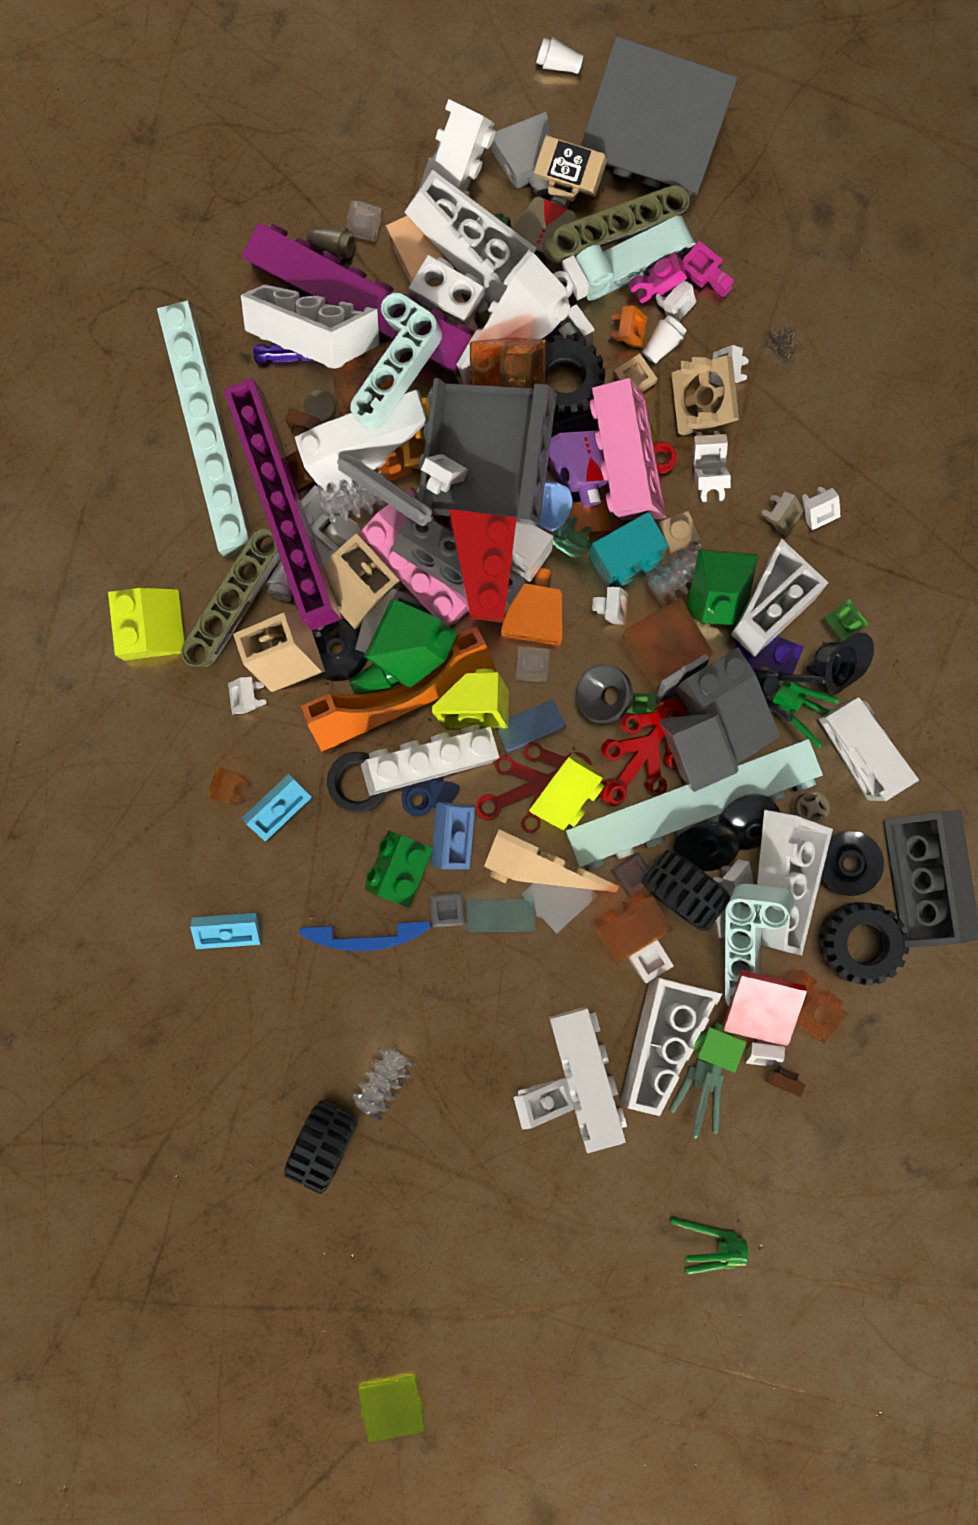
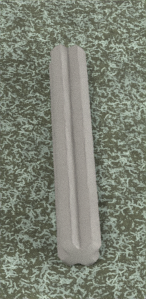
[337,454,433,526]

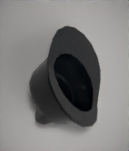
[807,632,874,695]

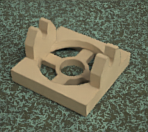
[671,355,739,435]

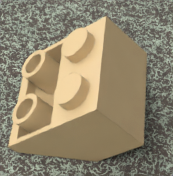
[324,533,402,629]
[233,611,325,692]

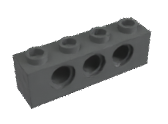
[391,518,526,613]

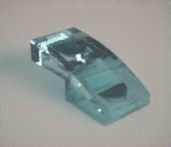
[466,899,535,932]

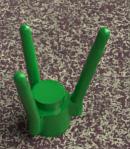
[773,681,839,748]
[670,1217,748,1274]

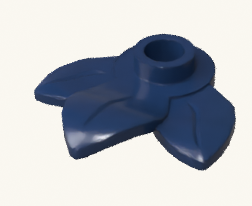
[401,776,460,816]

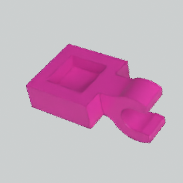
[682,241,734,297]
[628,252,687,303]

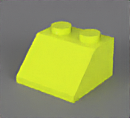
[108,588,185,661]
[432,669,509,730]
[529,753,605,830]

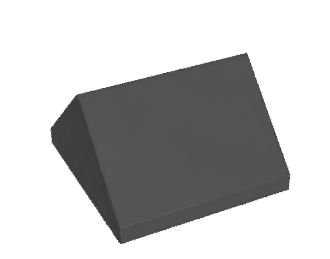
[660,713,739,792]

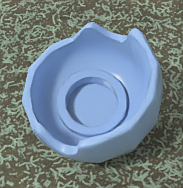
[535,479,573,531]

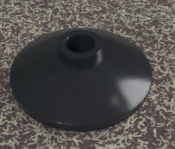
[312,619,368,682]
[718,794,780,850]
[674,822,739,871]
[821,831,884,896]

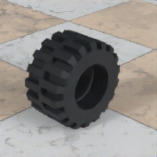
[525,334,606,422]
[642,850,730,931]
[819,902,909,985]
[284,1100,357,1195]

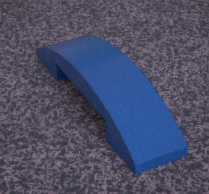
[299,921,432,951]

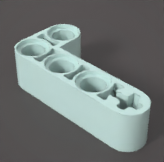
[575,216,696,301]
[350,293,442,430]
[725,884,795,1006]

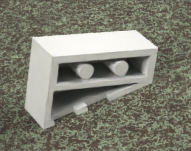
[450,521,553,582]
[731,539,829,657]
[818,697,919,801]

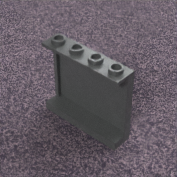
[581,36,738,199]
[415,378,557,525]

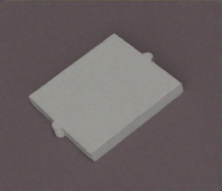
[656,654,709,703]
[521,857,598,934]

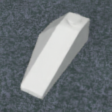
[457,251,571,385]
[295,390,429,500]

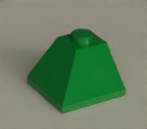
[686,549,759,625]
[364,599,458,687]

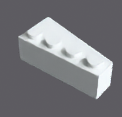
[241,284,379,368]
[757,810,833,956]
[549,1006,627,1153]

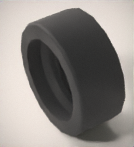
[327,751,388,813]

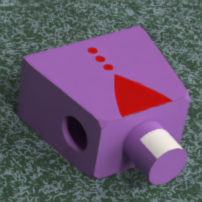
[548,431,609,508]

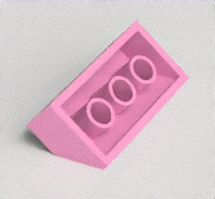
[590,378,666,520]
[358,488,469,626]

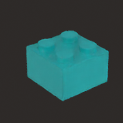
[589,512,669,588]

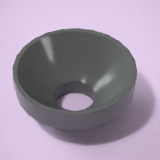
[576,664,633,723]

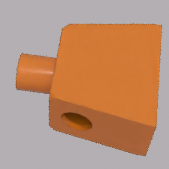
[501,568,562,646]

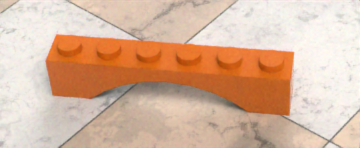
[301,626,497,752]

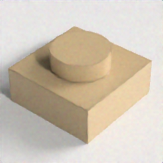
[613,353,657,392]
[658,511,700,554]

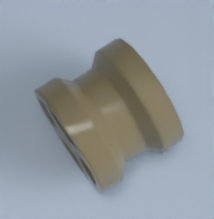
[793,791,830,823]

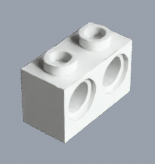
[409,255,484,327]

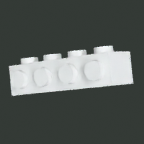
[361,724,499,796]

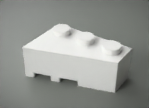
[419,99,496,197]

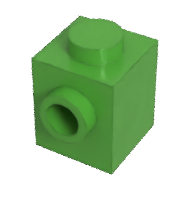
[693,1022,747,1073]

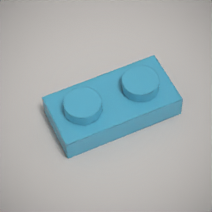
[242,773,312,841]
[190,913,261,949]

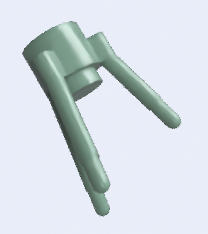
[670,1060,724,1139]

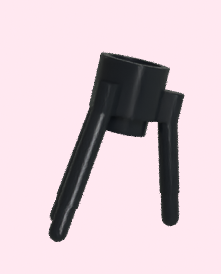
[753,668,827,722]

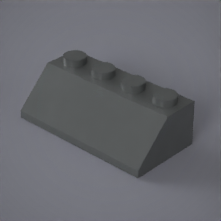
[884,810,978,947]

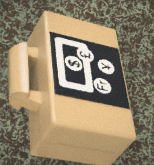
[534,135,607,202]

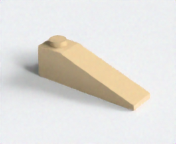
[484,829,619,893]

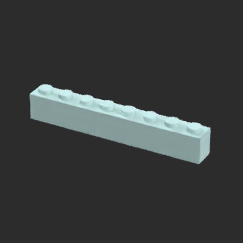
[157,300,252,559]
[565,739,823,871]

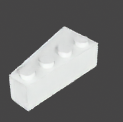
[404,170,536,305]
[620,977,722,1116]

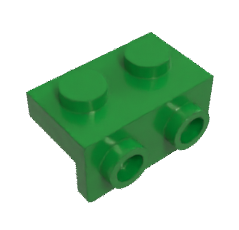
[365,830,433,908]

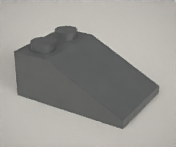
[675,647,780,764]

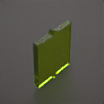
[358,1375,425,1443]

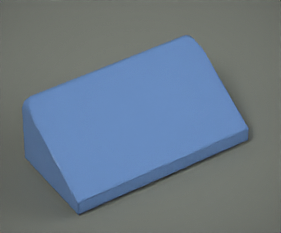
[496,699,566,753]
[431,802,476,869]

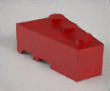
[449,509,517,623]

